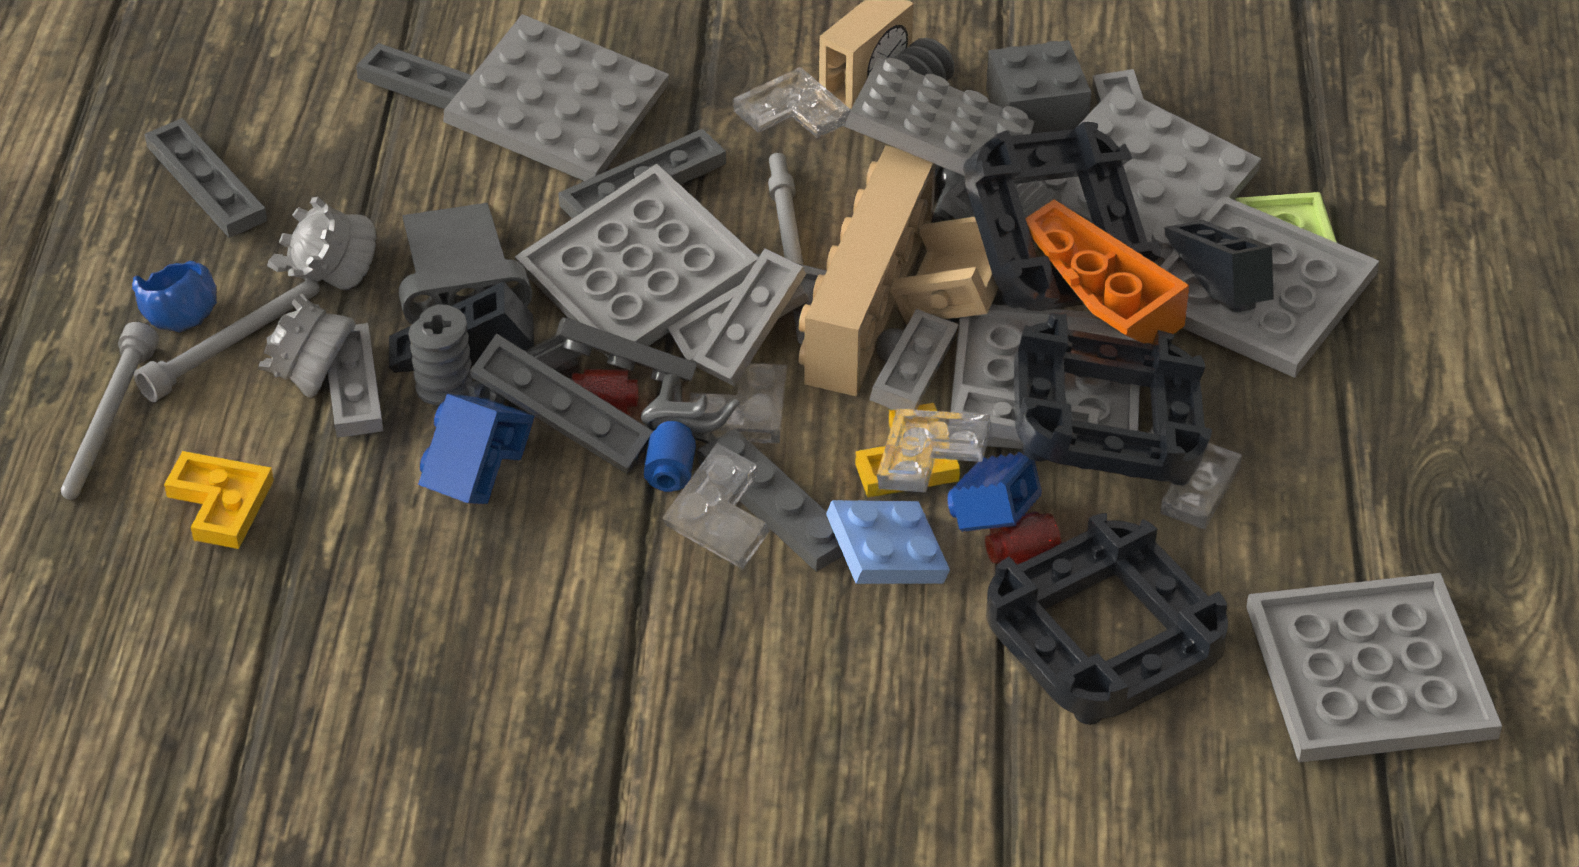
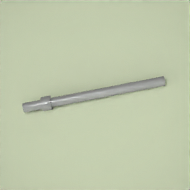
[768,153,805,344]

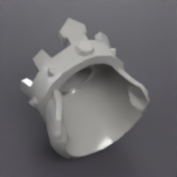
[267,197,377,290]
[258,294,356,398]

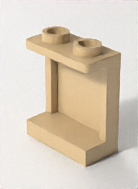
[890,216,999,325]

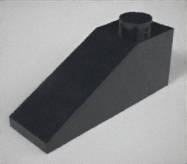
[1164,220,1274,311]
[389,281,534,373]

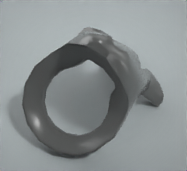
[641,374,740,444]

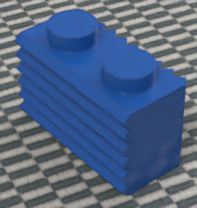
[948,452,1042,532]

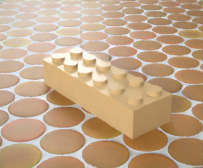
[799,145,936,396]

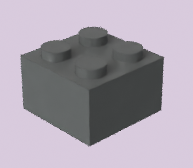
[986,40,1091,134]

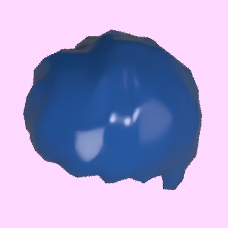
[132,261,217,333]

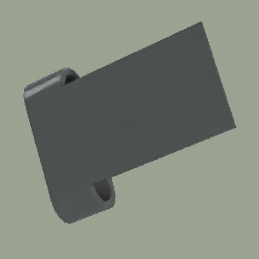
[399,203,533,324]

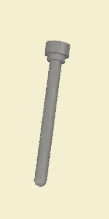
[134,279,320,402]
[61,322,159,500]

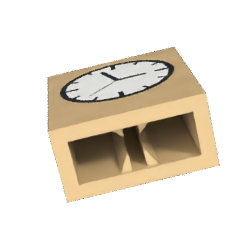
[819,0,914,116]

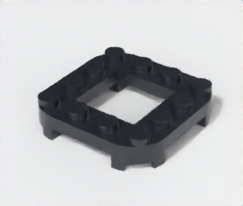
[963,122,1161,311]
[1014,313,1212,486]
[986,513,1228,725]

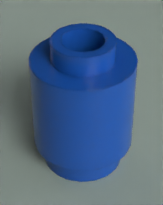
[644,421,696,492]

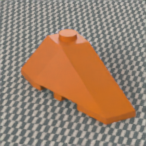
[1025,199,1189,344]

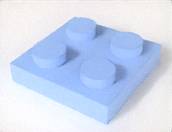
[826,500,950,584]

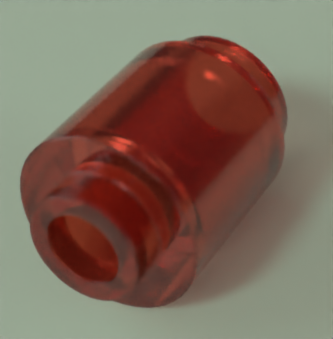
[572,369,639,415]
[985,511,1061,565]

